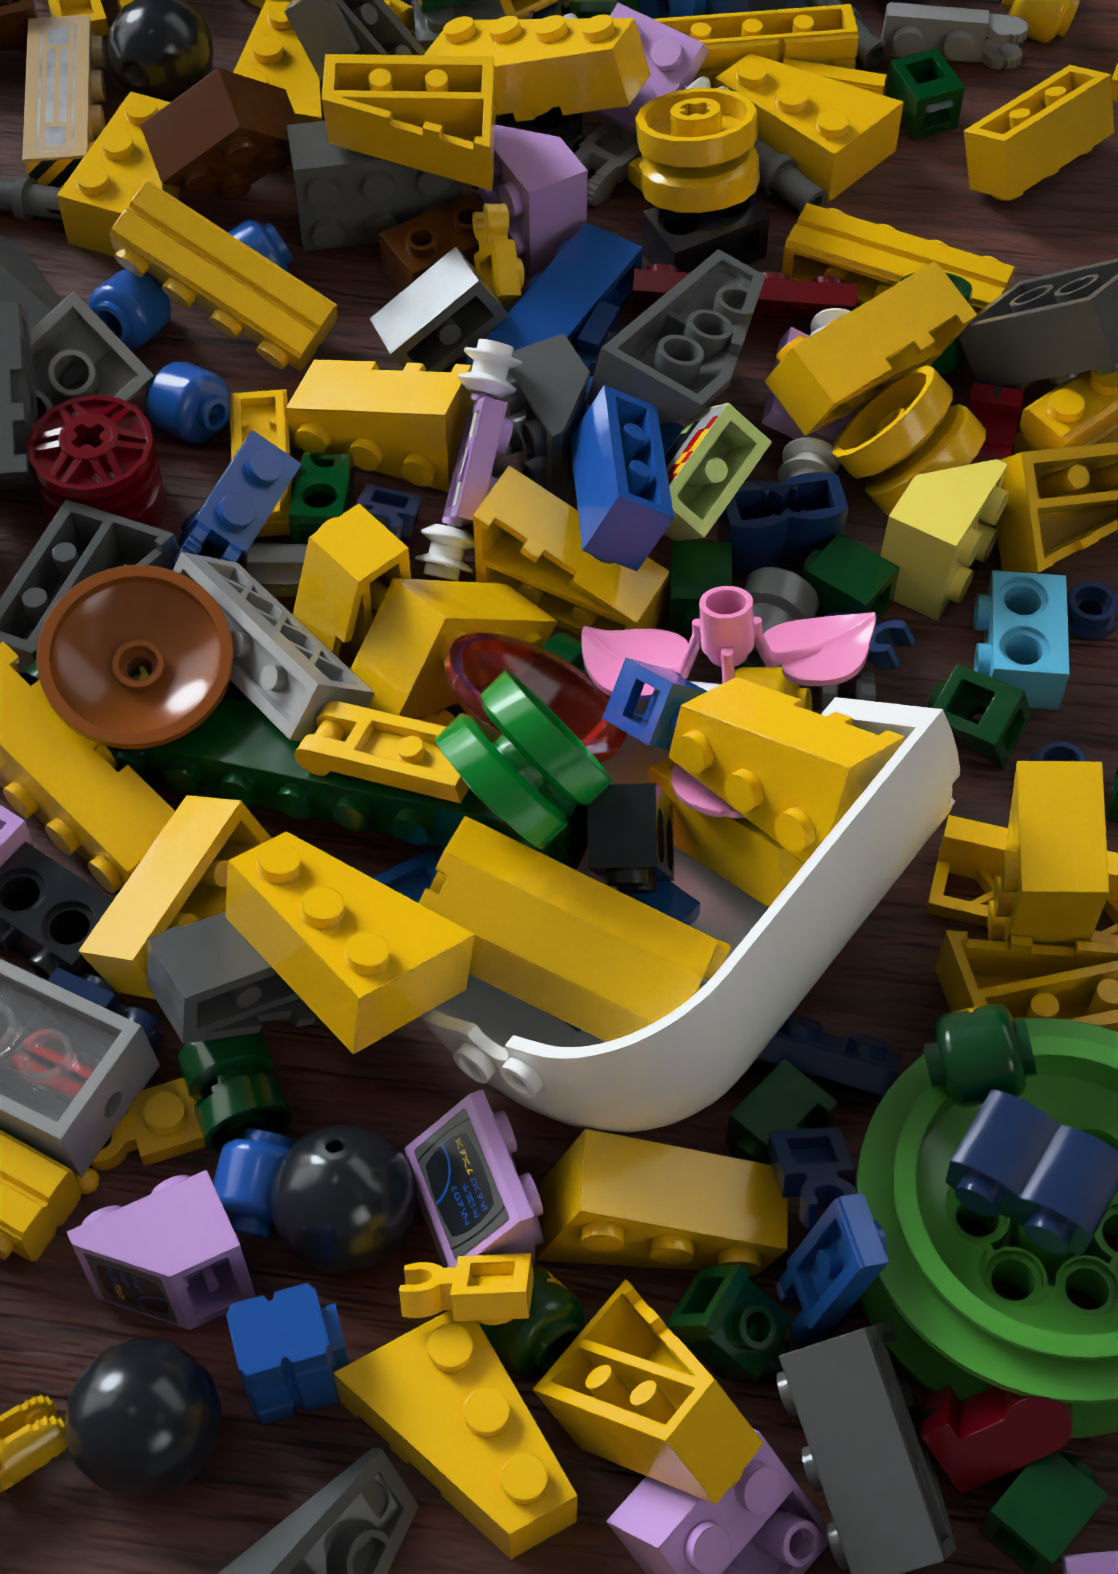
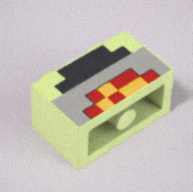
[664,403,772,541]

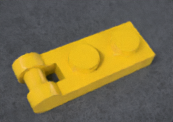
[294,700,469,803]

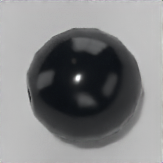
[108,0,214,102]
[270,1124,417,1274]
[64,1339,222,1500]

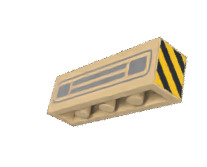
[22,15,106,188]

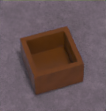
[140,68,299,200]

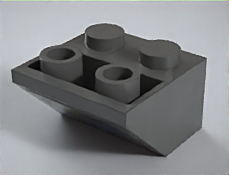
[497,333,590,502]

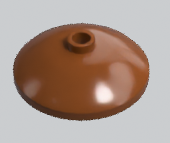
[36,565,234,749]

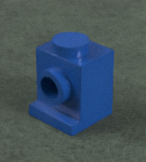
[602,657,707,751]

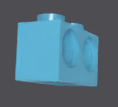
[973,570,1070,710]

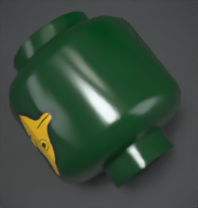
[923,1003,1037,1107]
[478,1264,584,1376]

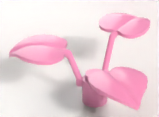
[581,586,876,818]

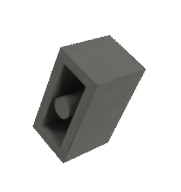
[369,247,509,372]

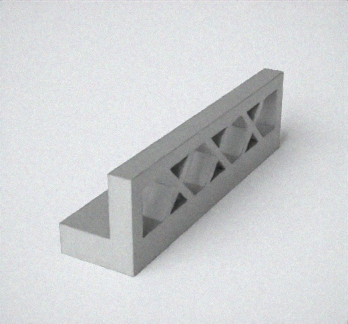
[173,552,375,741]

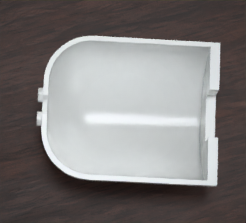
[419,681,960,1132]

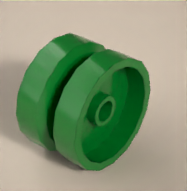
[435,669,613,850]

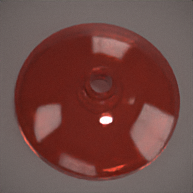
[444,632,627,762]

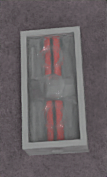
[0,959,160,1177]

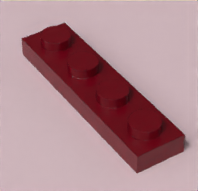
[633,264,858,321]

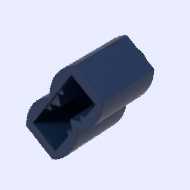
[717,472,849,573]
[945,1089,1118,1256]

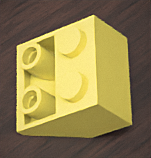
[880,459,1010,621]

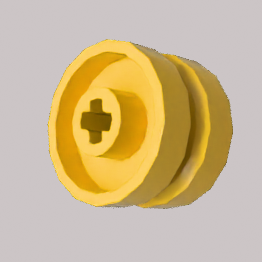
[635,88,760,213]
[832,365,986,516]

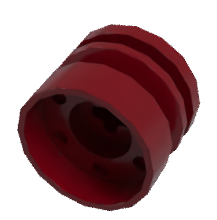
[27,395,167,528]

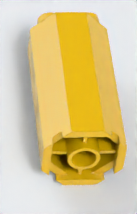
[418,816,732,1042]

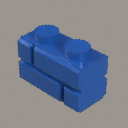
[226,1283,349,1425]

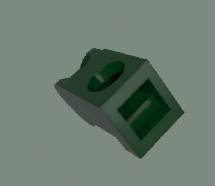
[288,452,354,544]

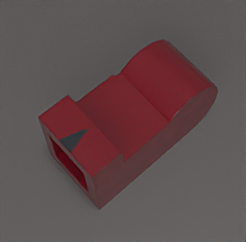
[967,382,1024,464]
[921,1385,1072,1494]

